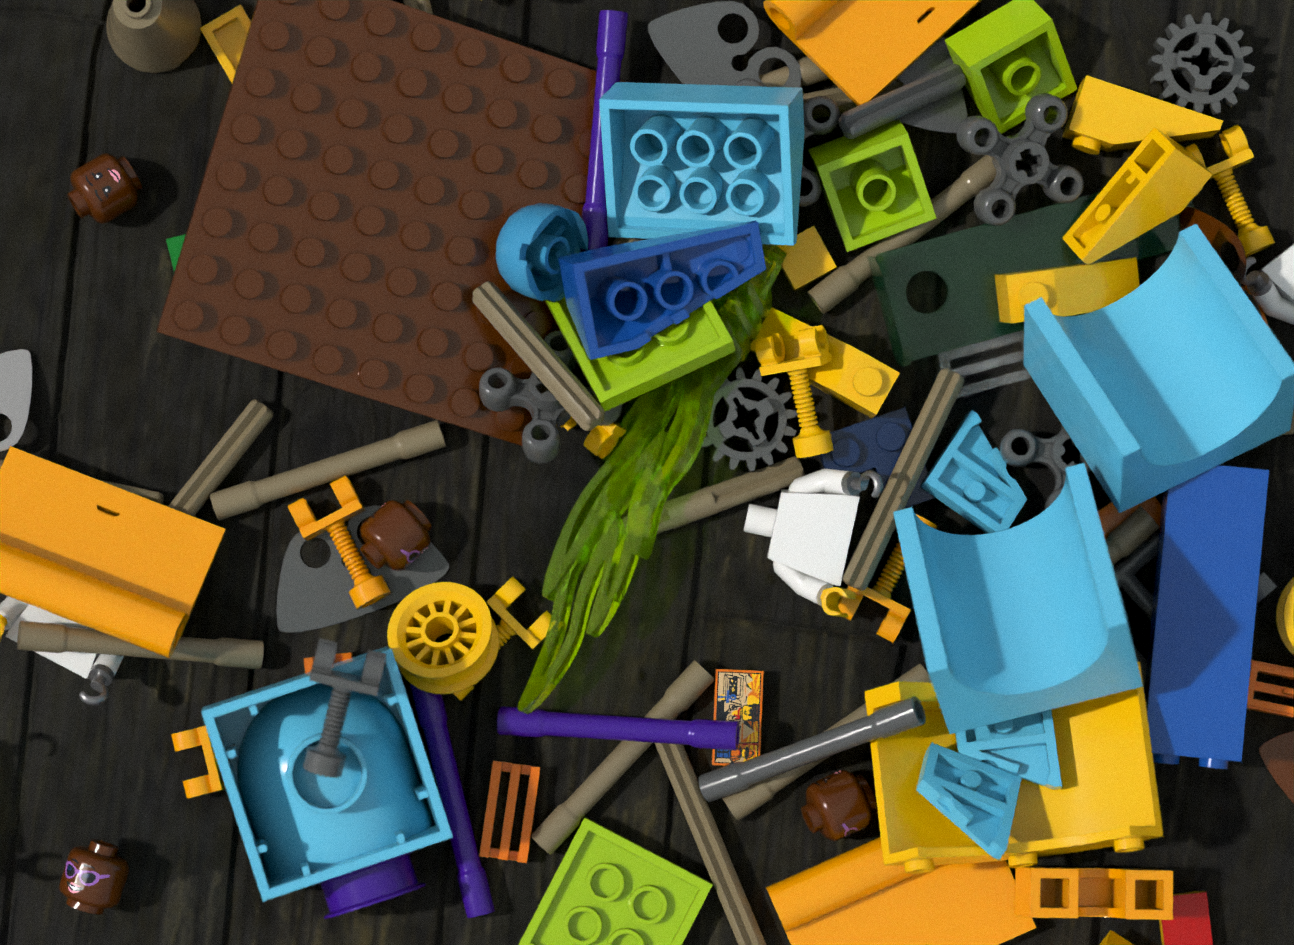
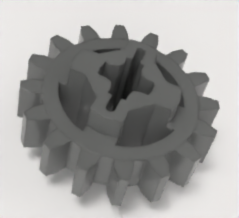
[1148,13,1255,117]
[694,368,798,472]

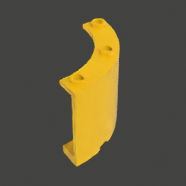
[864,662,1164,874]

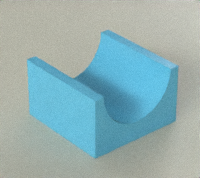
[1024,224,1294,513]
[893,463,1143,734]

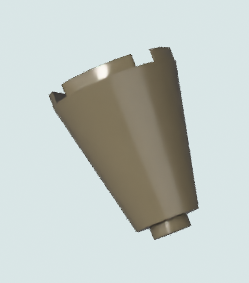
[106,0,202,74]

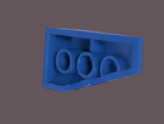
[558,221,766,360]

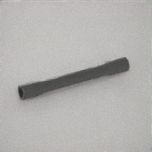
[698,696,926,802]

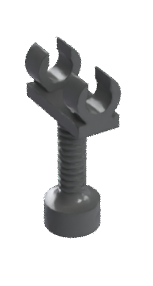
[303,638,386,778]

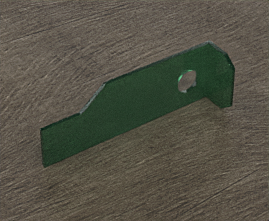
[867,191,1194,366]

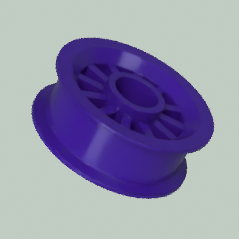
[317,850,426,919]

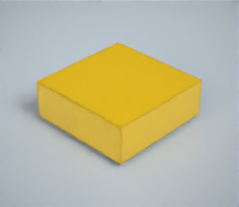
[772,226,837,292]

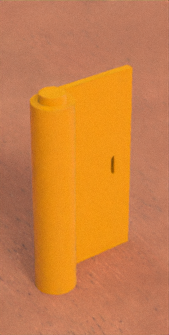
[763,0,982,106]
[0,446,226,658]
[766,836,1036,945]

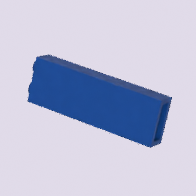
[1144,465,1269,769]

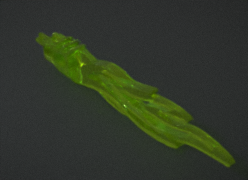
[517,244,787,714]

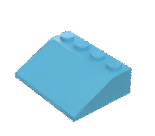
[599,82,805,246]

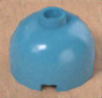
[496,203,588,302]

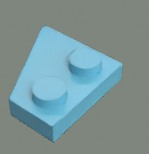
[921,410,1027,534]
[955,710,1062,790]
[916,742,1022,860]

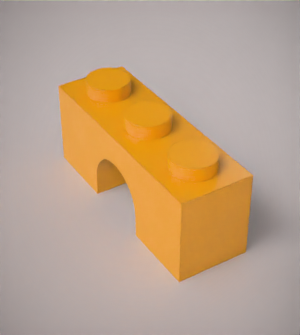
[1015,866,1173,920]

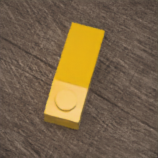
[1062,75,1223,155]
[1062,127,1213,265]
[995,257,1140,324]
[748,307,900,418]

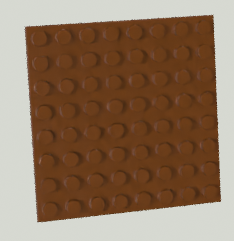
[156,0,626,446]

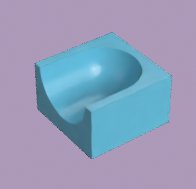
[201,646,453,901]

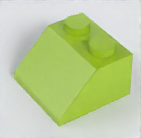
[944,0,1078,134]
[808,120,937,252]

